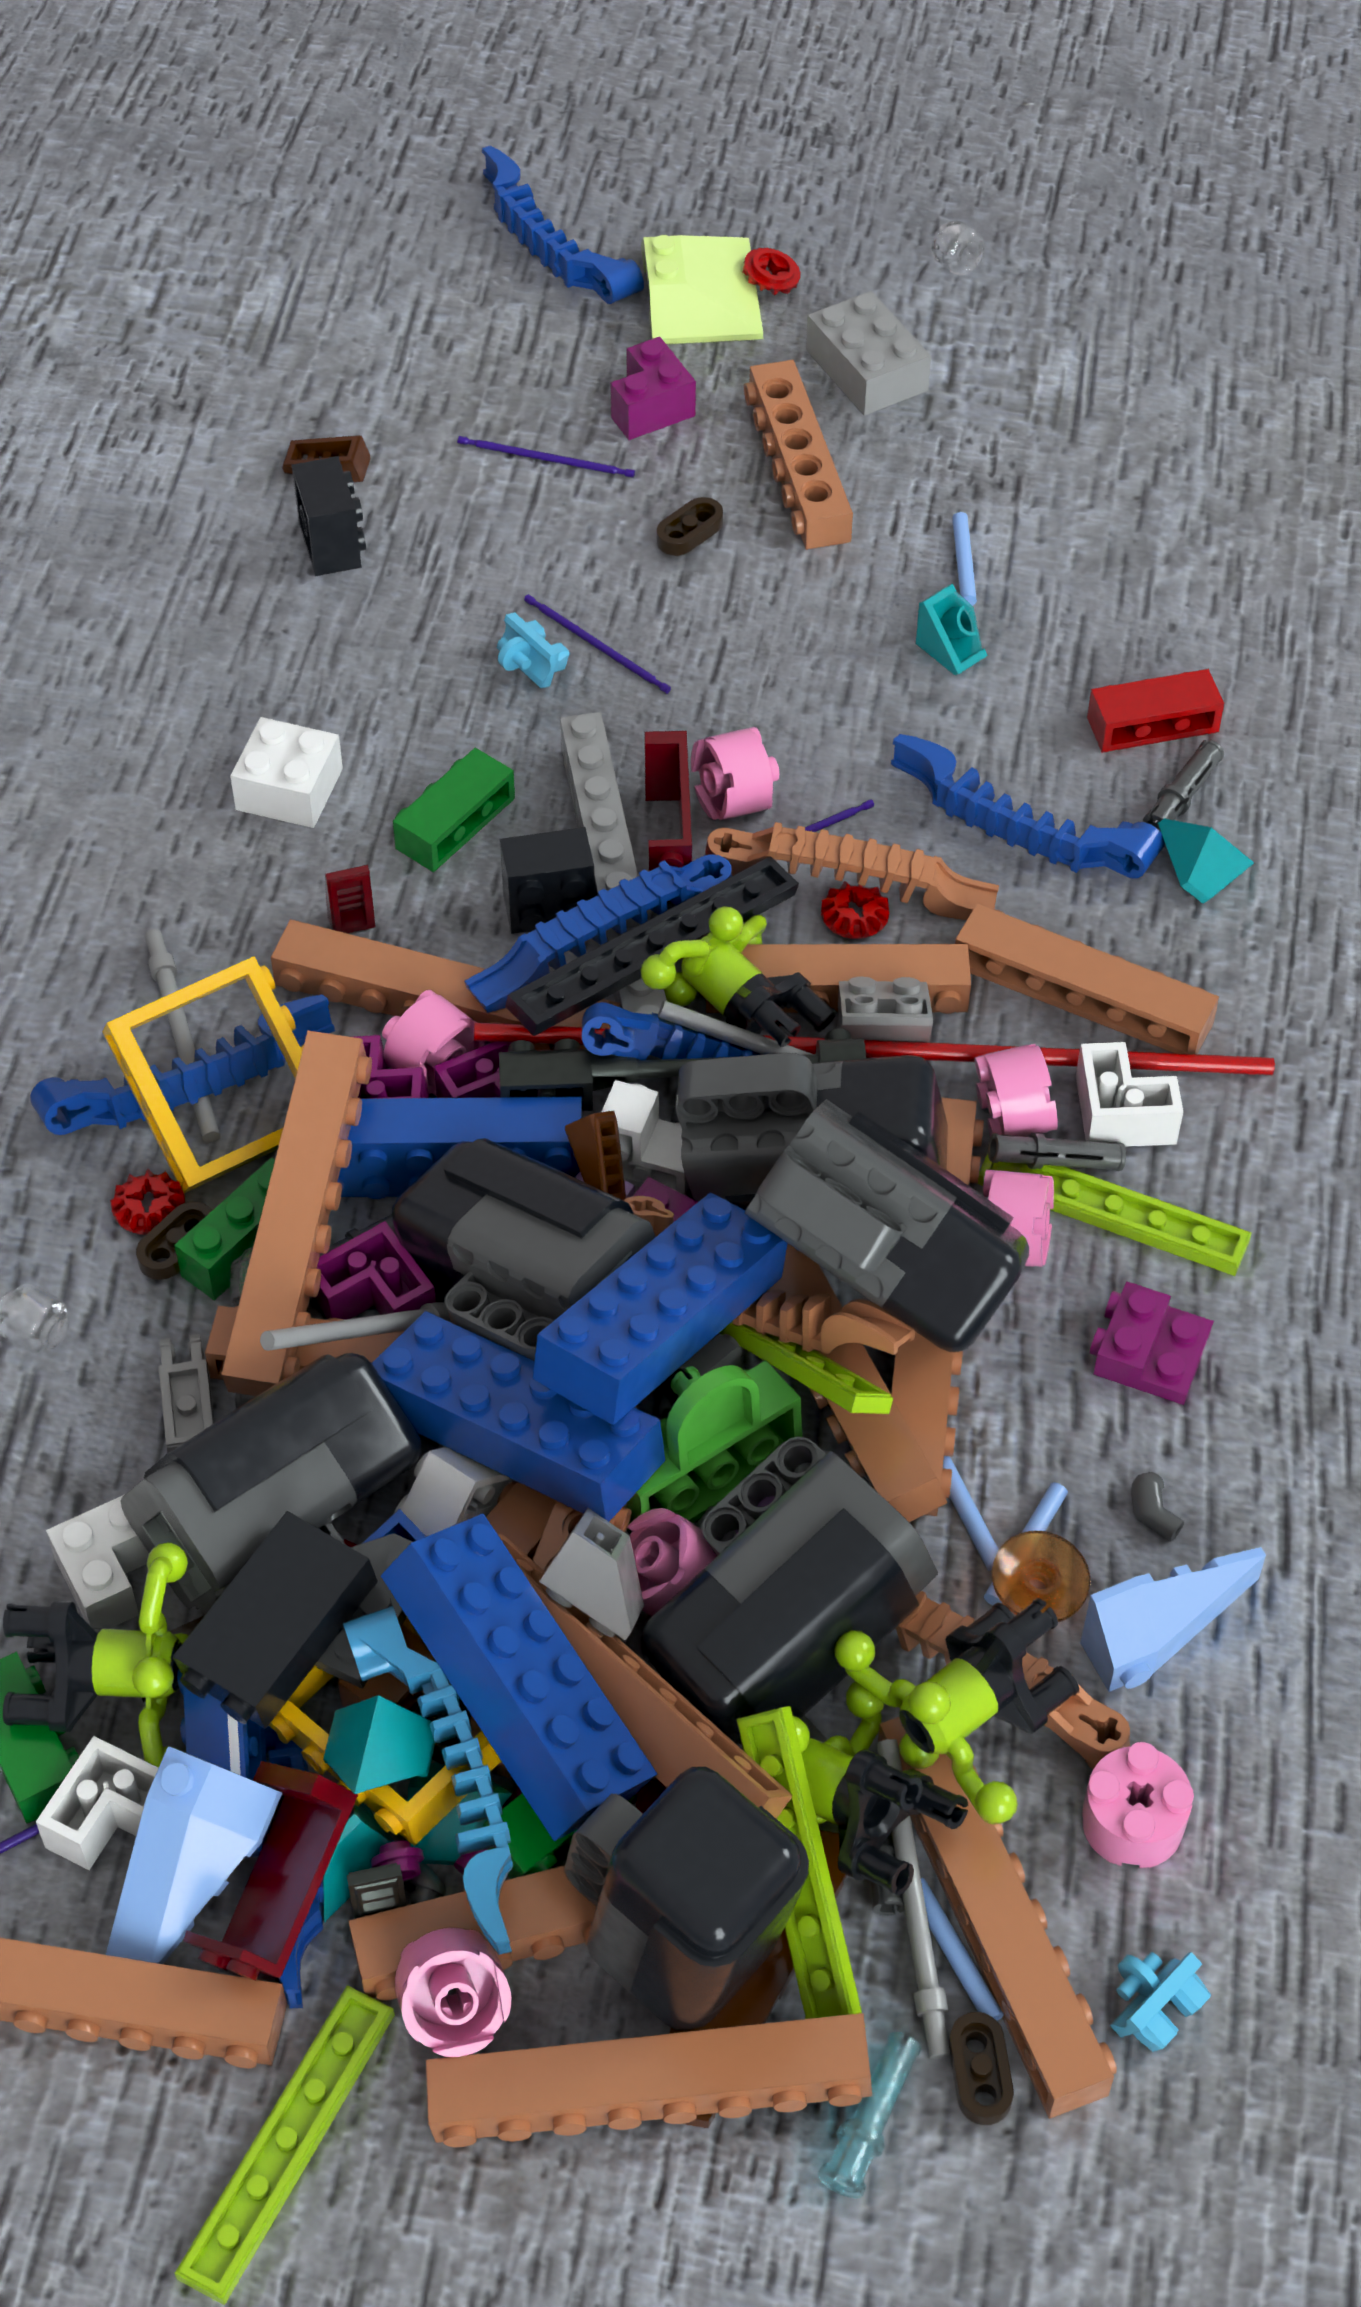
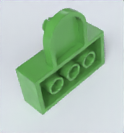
[627,1360,803,1534]

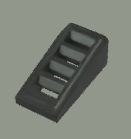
[347,1863,407,1919]

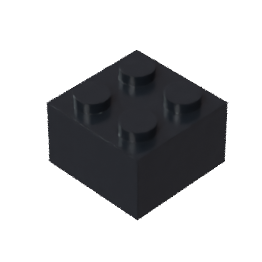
[292,456,366,576]
[500,827,595,934]

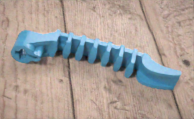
[343,1606,513,1955]

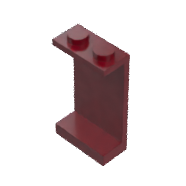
[644,731,692,903]
[183,1761,358,1981]

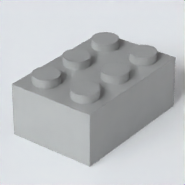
[806,291,931,416]

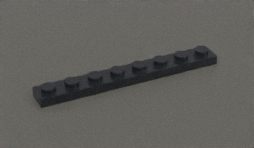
[505,856,799,1036]

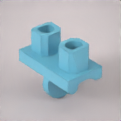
[497,612,569,688]
[1110,1952,1211,2052]

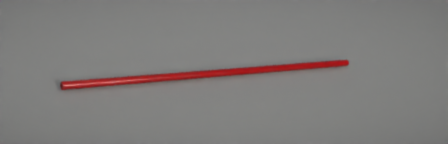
[474,1022,1275,1075]

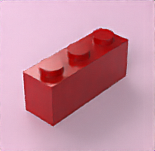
[1087,669,1224,753]

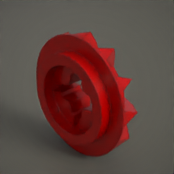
[743,248,801,296]
[821,881,889,939]
[110,1169,185,1235]

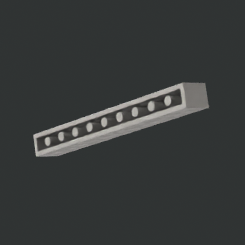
[560,712,667,1060]

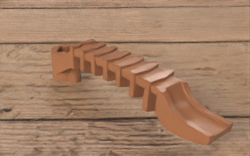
[704,822,999,920]
[623,1196,915,1355]
[895,1591,1130,1769]

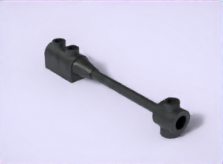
[499,1029,866,1111]

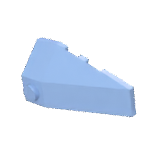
[1080,1547,1266,1692]
[106,1746,282,1964]

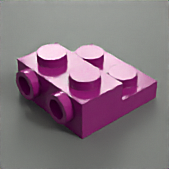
[1089,1281,1214,1405]

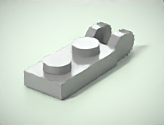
[158,1334,214,1453]

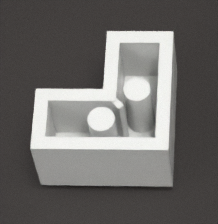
[1076,1042,1183,1147]
[602,1080,689,1195]
[394,1447,516,1537]
[46,1494,149,1629]
[36,1736,159,1870]

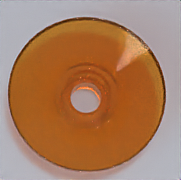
[992,1531,1091,1622]

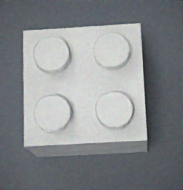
[230,717,343,828]

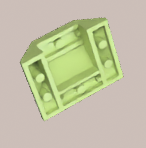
[641,235,763,344]

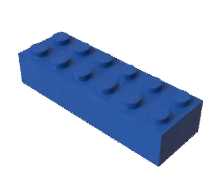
[338,1097,582,1199]
[532,1192,788,1425]
[372,1311,665,1522]
[380,1513,657,1841]

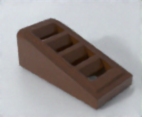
[282,435,370,482]
[565,1111,626,1200]

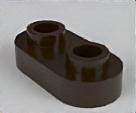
[657,497,723,556]
[136,1202,212,1280]
[949,2012,1014,2125]

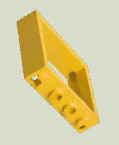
[102,956,304,1193]
[269,1617,501,1846]

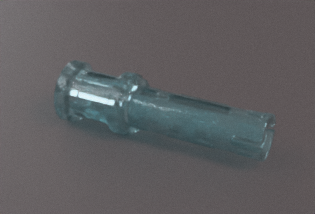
[817,2032,922,2199]

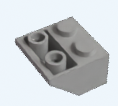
[837,976,933,1042]
[539,1508,644,1641]

